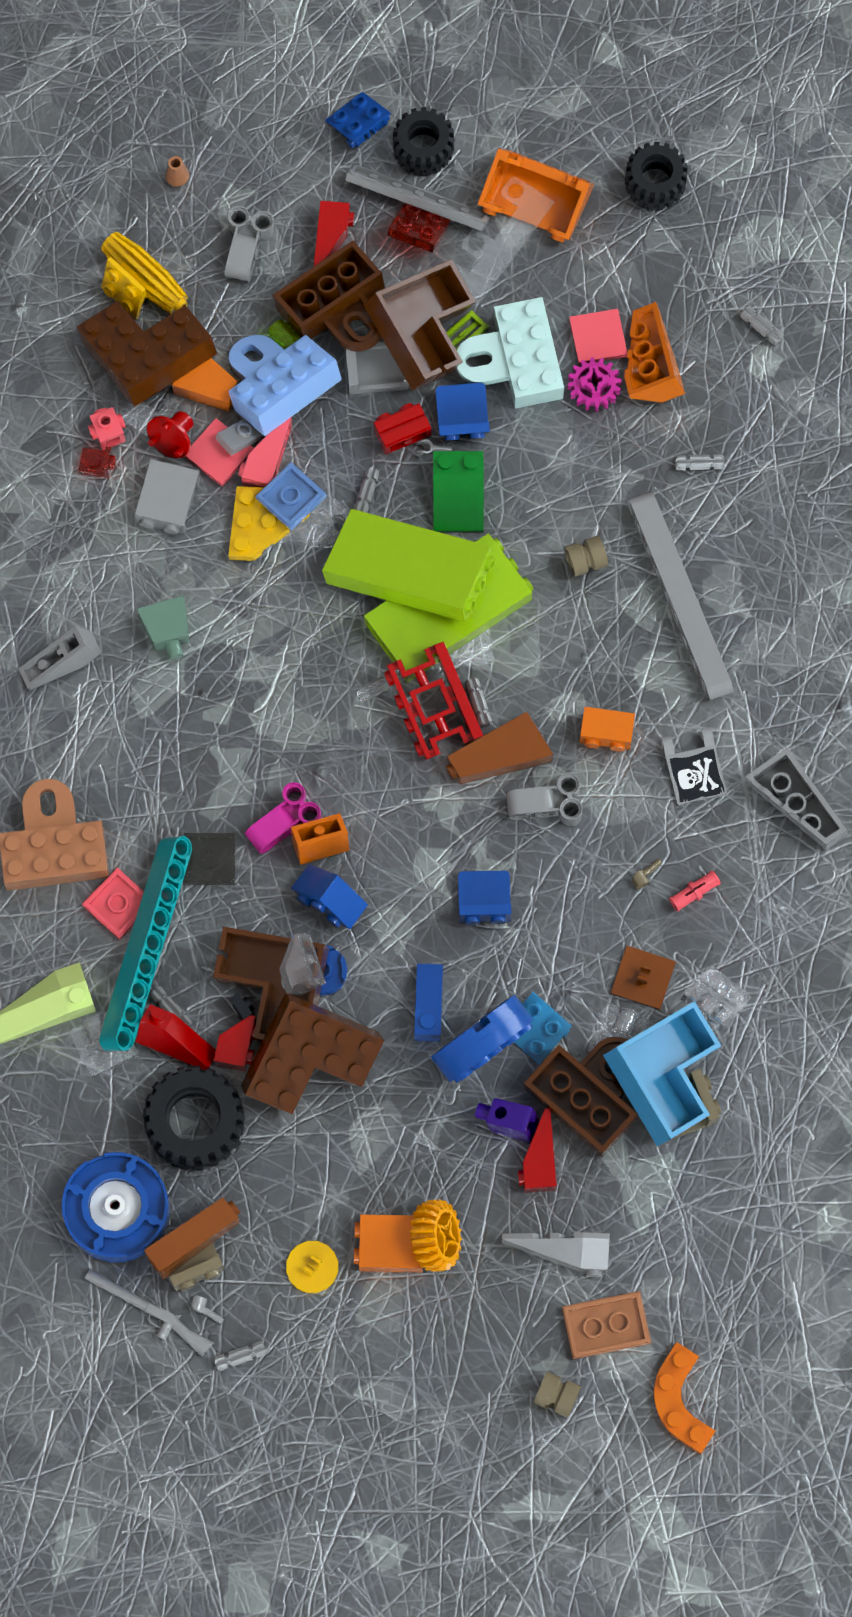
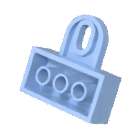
[228,335,342,436]

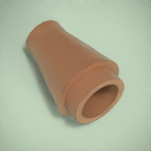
[165,156,190,187]

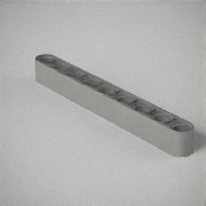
[627,491,733,701]

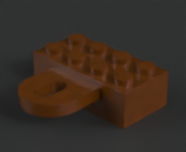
[273,241,385,352]
[524,1037,638,1158]

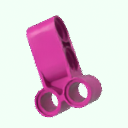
[245,782,322,854]

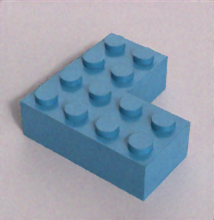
[603,1001,721,1146]

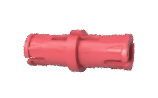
[669,870,721,912]

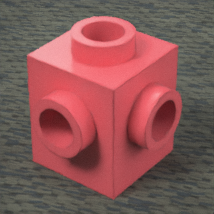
[88,407,126,451]

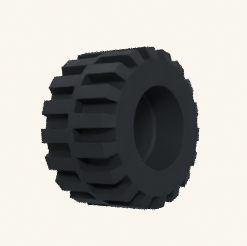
[393,107,454,176]
[625,142,688,210]

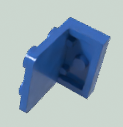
[436,383,490,441]
[458,870,512,925]

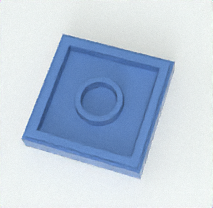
[255,462,327,531]

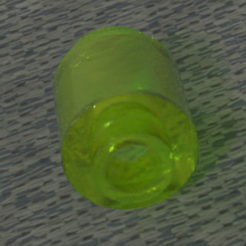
[267,319,301,350]

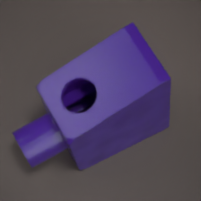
[475,1098,539,1144]

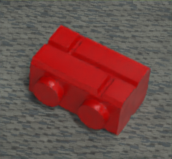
[373,403,431,455]

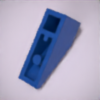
[414,964,443,1042]

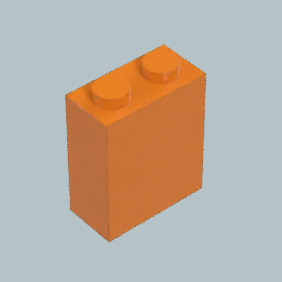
[354,1214,423,1273]

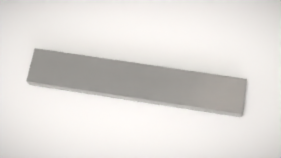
[345,164,491,231]

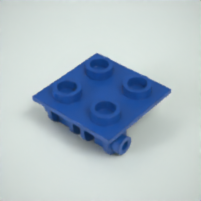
[325,91,391,149]

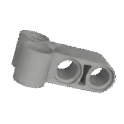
[225,206,275,282]
[506,773,583,826]

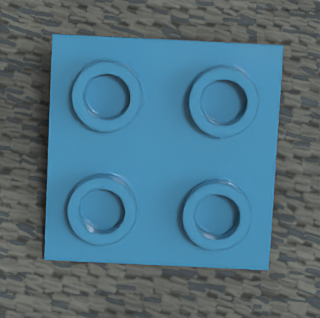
[514,991,572,1065]

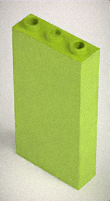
[322,509,495,622]
[364,533,533,683]

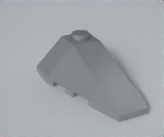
[502,1232,610,1278]

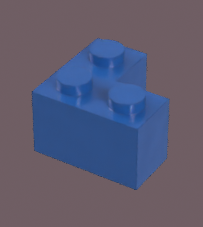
[291,864,368,929]

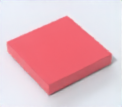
[569,309,627,366]
[184,418,254,487]
[82,867,144,940]

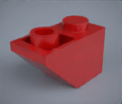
[214,1015,256,1072]

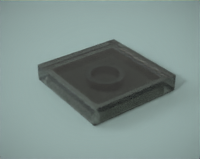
[183,833,236,885]

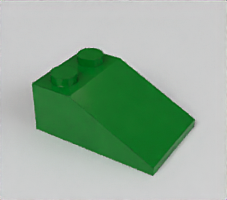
[433,451,484,533]

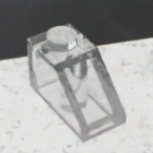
[279,933,326,995]

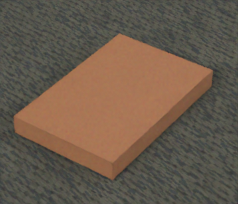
[562,1291,651,1360]

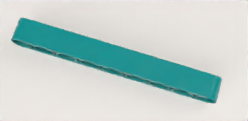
[99,836,192,1052]

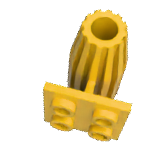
[101,232,188,320]

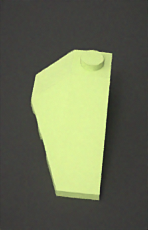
[0,962,96,1044]

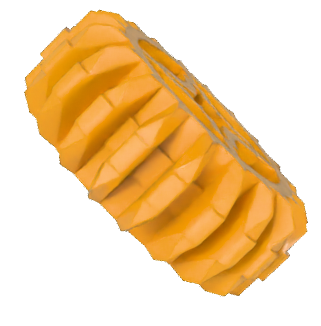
[410,1200,462,1272]

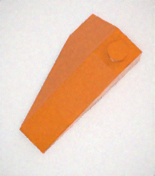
[624,302,685,403]

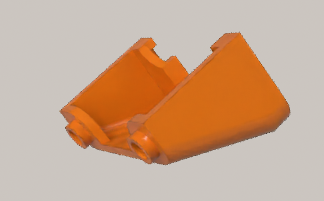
[477,148,594,243]

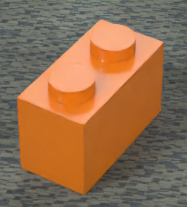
[579,707,635,752]
[291,813,349,865]

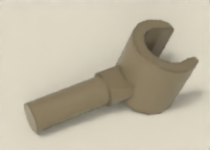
[632,859,662,890]

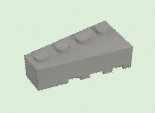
[745,748,847,850]

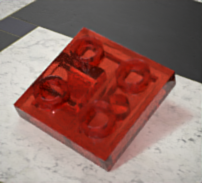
[387,203,451,253]

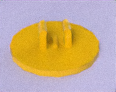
[286,1241,338,1293]

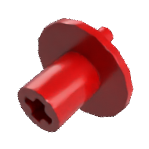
[146,411,194,459]

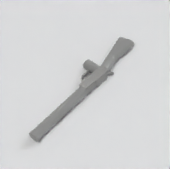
[85,1267,214,1356]

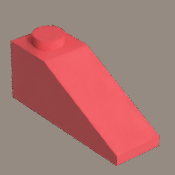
[239,417,292,487]

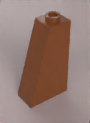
[445,712,553,785]
[144,1197,240,1280]

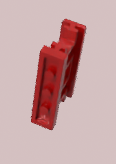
[383,641,484,760]

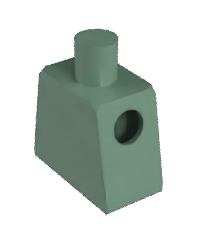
[137,595,190,660]

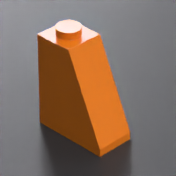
[172,358,237,412]

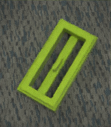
[446,310,489,350]

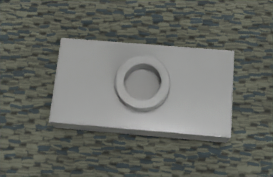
[215,419,268,456]

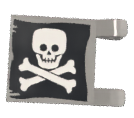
[661,727,727,806]

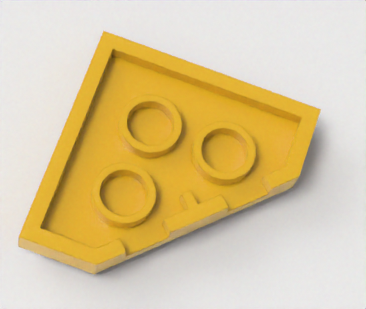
[228,486,310,561]

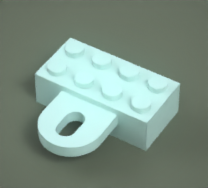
[456,297,564,409]

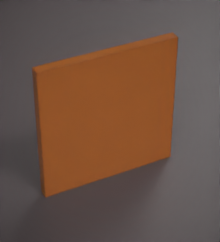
[611,946,676,1010]

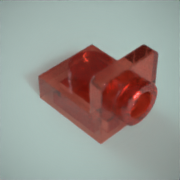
[79,446,116,478]

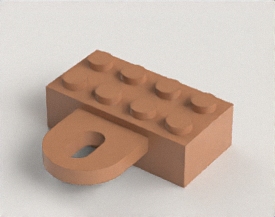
[0,779,109,891]

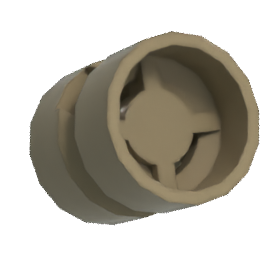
[564,535,608,577]
[534,1371,582,1418]

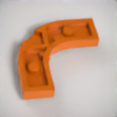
[654,1342,716,1455]

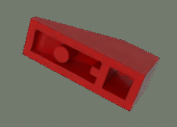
[314,201,355,266]
[135,1004,216,1070]
[518,1108,557,1193]

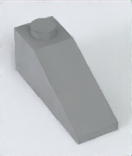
[18,626,102,690]

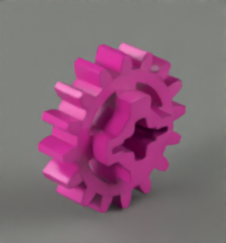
[567,357,622,412]

